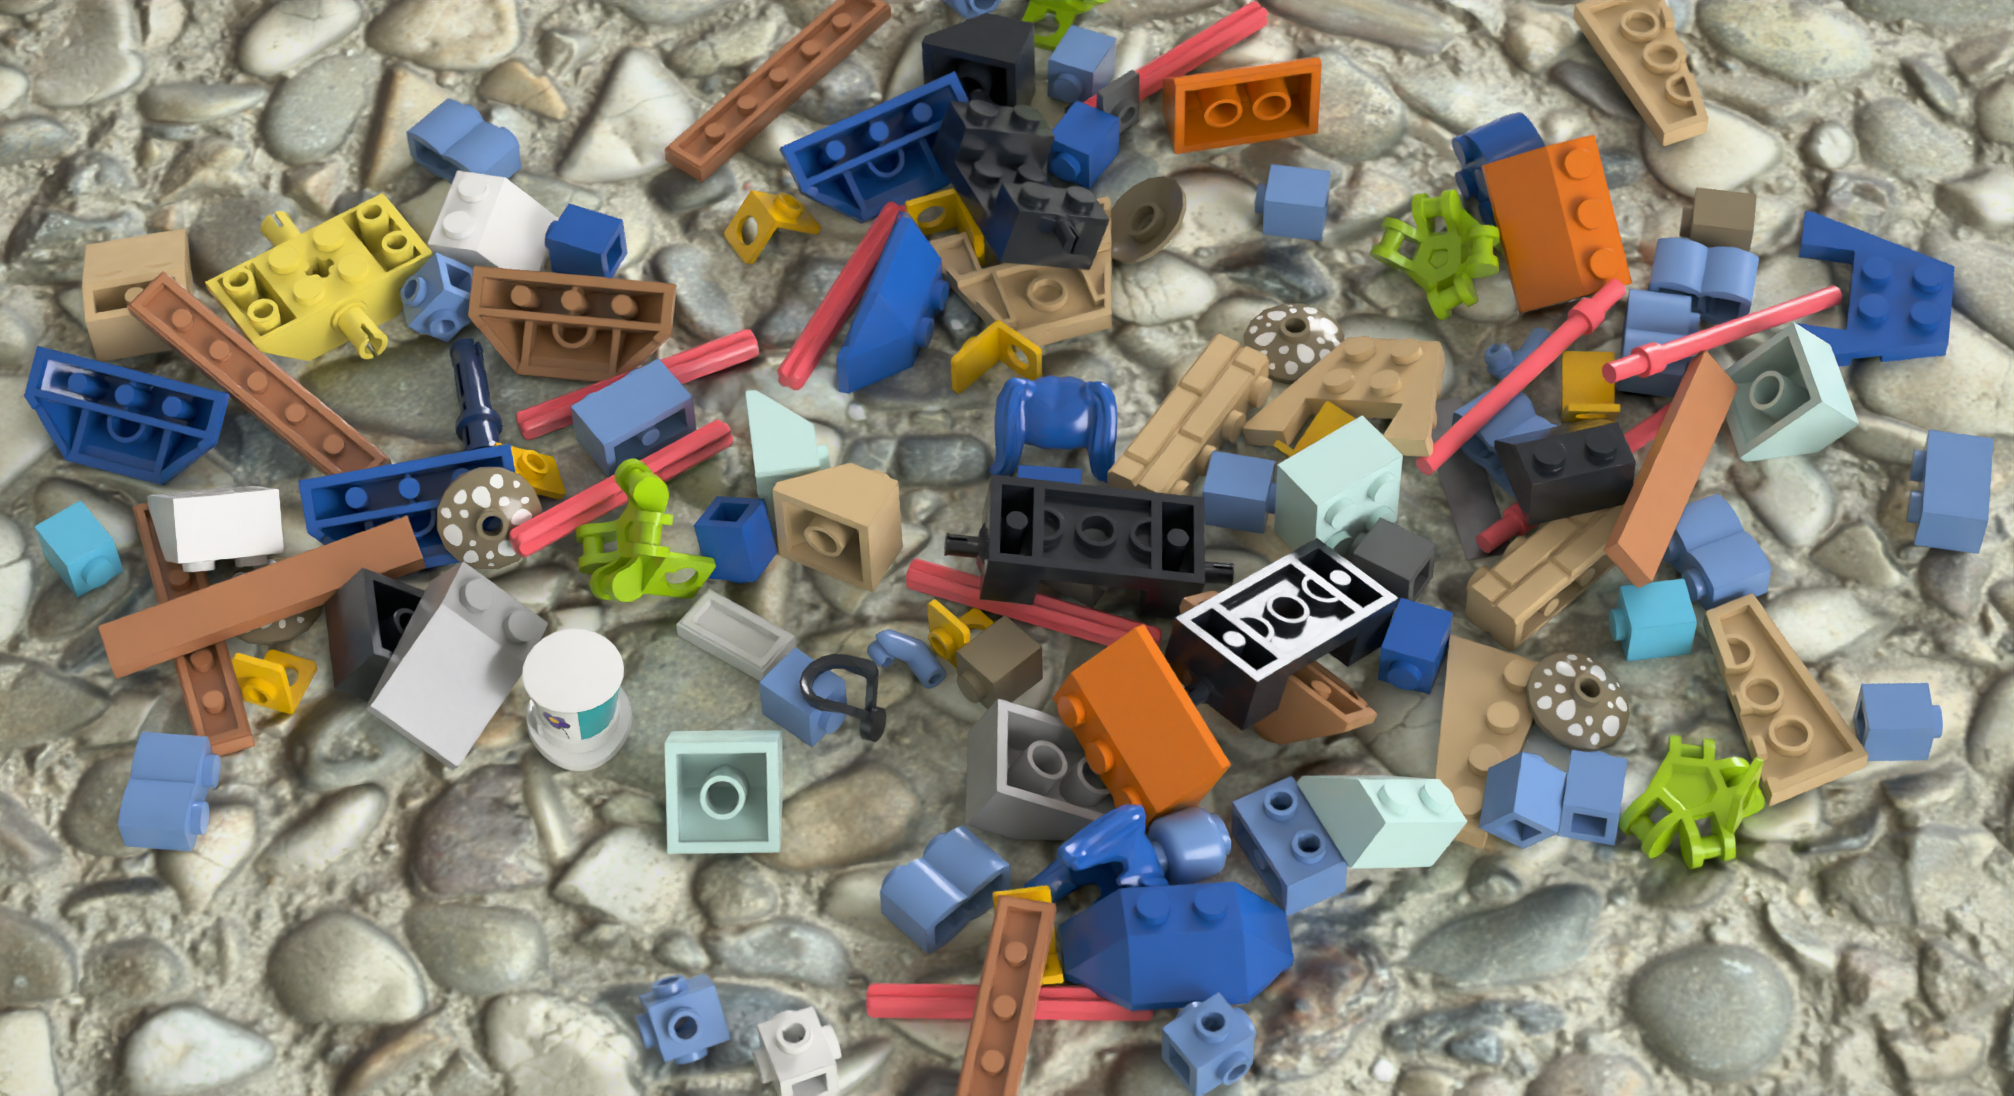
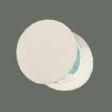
[522,629,632,771]

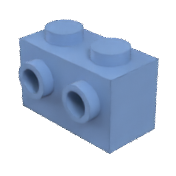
[570,358,697,477]
[1906,430,1994,554]
[1231,776,1348,917]

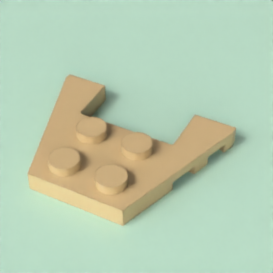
[929,196,1112,353]
[1242,336,1445,457]

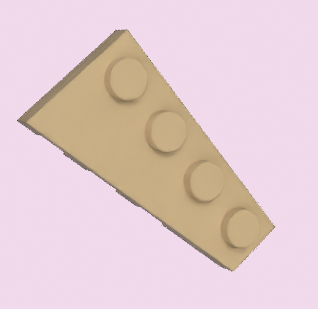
[1573,0,1709,147]
[1703,593,1869,807]
[1435,634,1540,849]

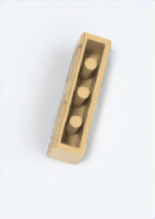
[1107,333,1272,496]
[1465,481,1635,652]

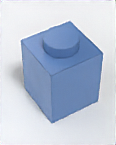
[1047,25,1116,104]
[1255,164,1331,241]
[1202,451,1277,534]
[759,647,847,747]
[1853,683,1943,761]
[1558,750,1628,845]
[1479,752,1567,849]

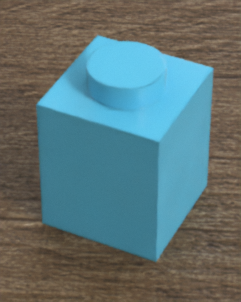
[34,500,123,598]
[1609,579,1697,662]

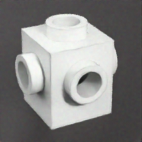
[752,1006,841,1096]

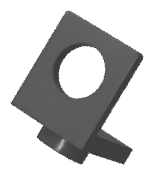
[1065,70,1140,134]

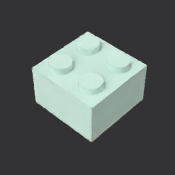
[1274,415,1403,557]

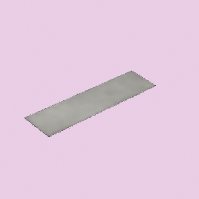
[1431,397,1510,560]

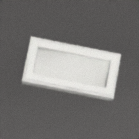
[676,589,796,681]

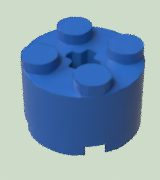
[1452,112,1545,227]

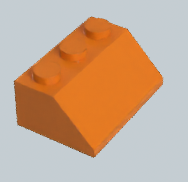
[1163,57,1322,155]
[1481,134,1632,314]
[1053,624,1231,834]

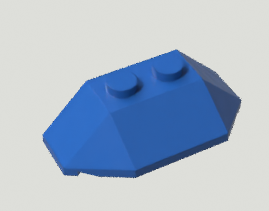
[779,71,970,224]
[836,211,949,394]
[24,346,230,485]
[298,444,516,570]
[1058,882,1294,1011]

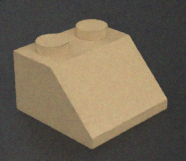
[772,463,903,593]

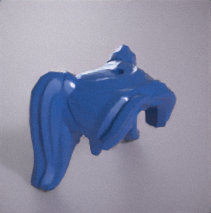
[989,375,1118,483]
[1024,805,1169,904]

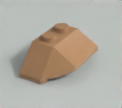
[468,266,677,383]
[1179,590,1377,745]

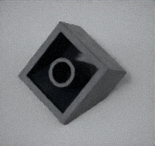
[922,13,1036,107]
[1494,418,1636,526]
[324,568,425,701]

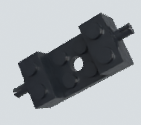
[932,89,1110,270]
[944,474,1234,620]
[1164,538,1398,731]

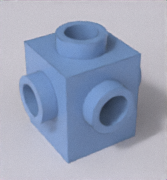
[399,252,473,343]
[635,973,731,1064]
[1161,993,1256,1096]

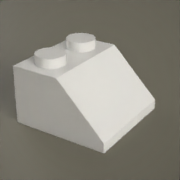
[428,171,559,272]
[147,485,284,572]

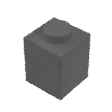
[1348,517,1436,608]

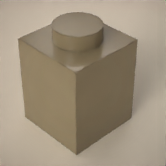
[1679,187,1757,252]
[956,615,1043,709]

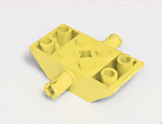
[205,193,433,361]

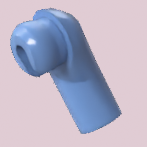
[1484,327,1552,380]
[867,629,946,689]

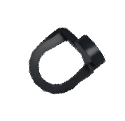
[799,654,886,742]

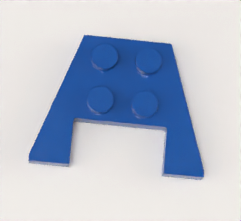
[1796,211,1955,367]

